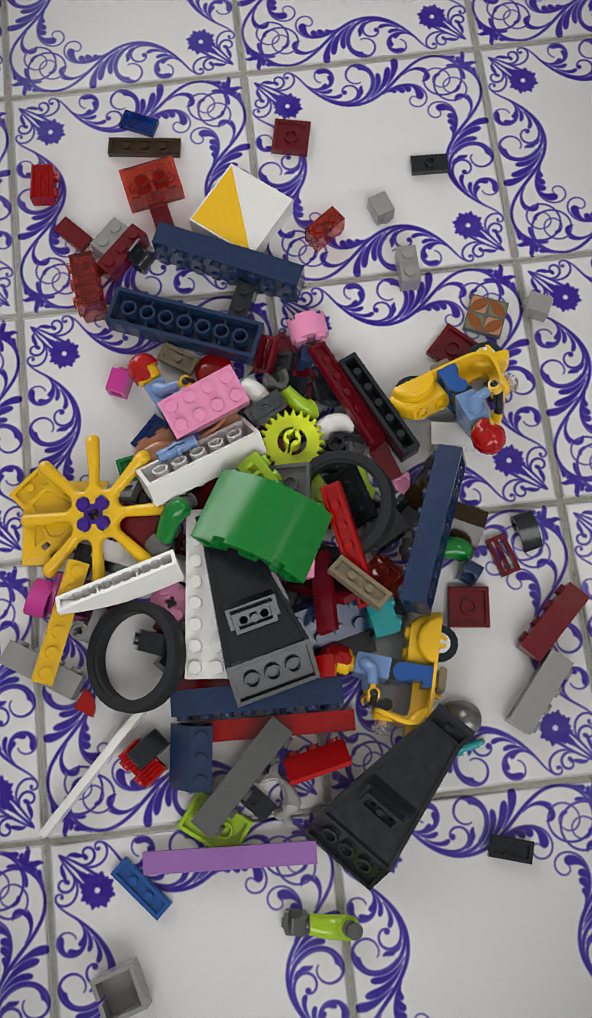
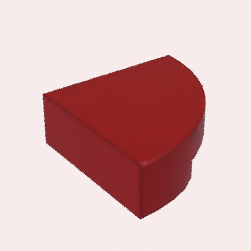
[74,689,96,718]

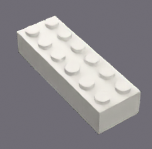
[135,418,267,507]

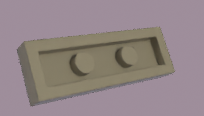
[327,555,393,612]

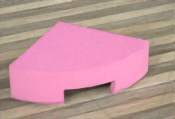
[391,472,411,495]

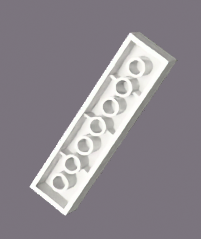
[185,509,228,680]

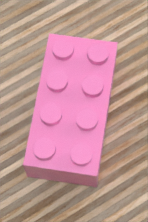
[157,364,250,441]

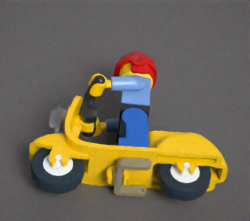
[389,342,519,455]
[319,612,458,737]

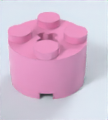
[286,310,329,350]
[150,583,186,624]

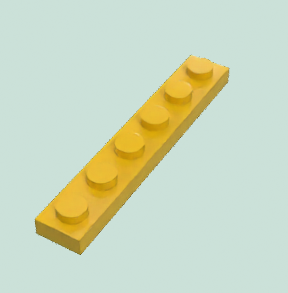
[30,559,90,686]

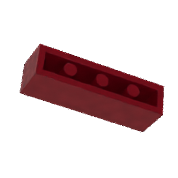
[516,582,590,663]

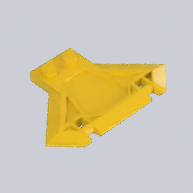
[9,467,109,566]

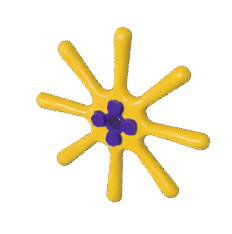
[20,434,166,582]

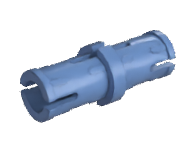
[155,434,198,464]

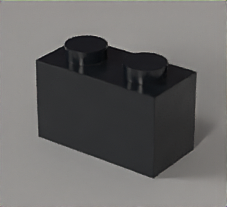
[227,280,258,319]

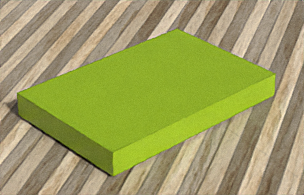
[177,793,254,847]

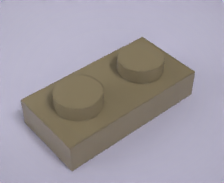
[157,342,200,376]

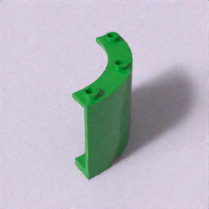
[190,469,333,583]

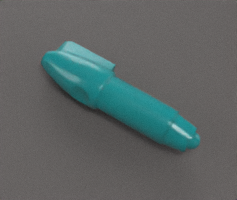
[456,739,485,757]

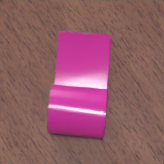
[23,578,54,619]

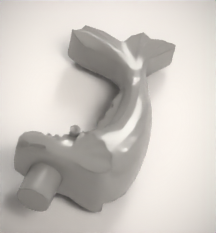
[260,762,301,828]

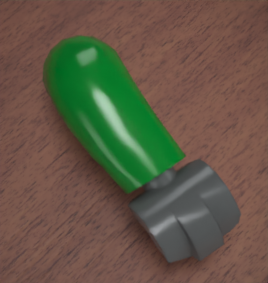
[145,493,198,557]
[399,537,474,562]

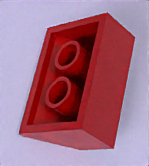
[283,736,353,786]

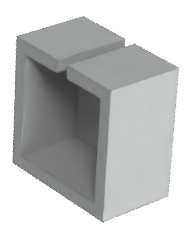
[89,957,152,1018]

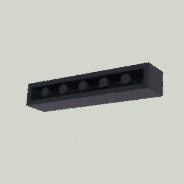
[338,352,420,463]

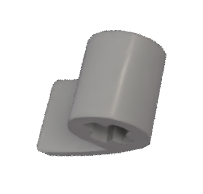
[70,608,108,643]

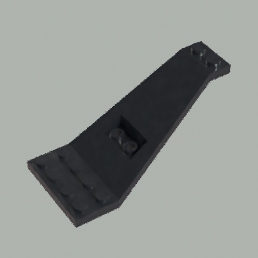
[195,516,320,708]
[303,703,475,891]

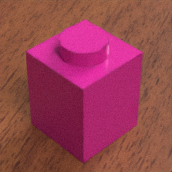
[105,367,133,399]

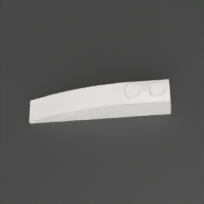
[55,549,185,615]

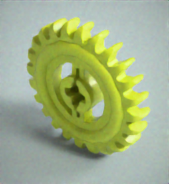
[261,409,325,465]

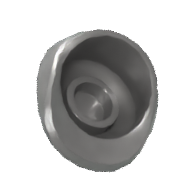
[443,700,482,735]

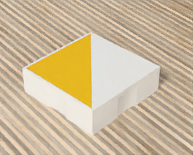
[189,163,293,253]

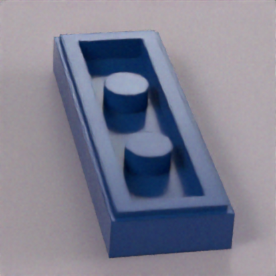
[111,856,173,920]

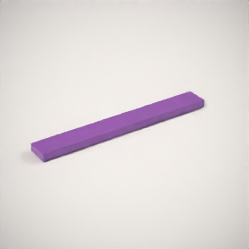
[142,840,318,875]

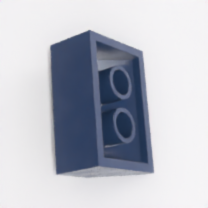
[169,723,213,793]

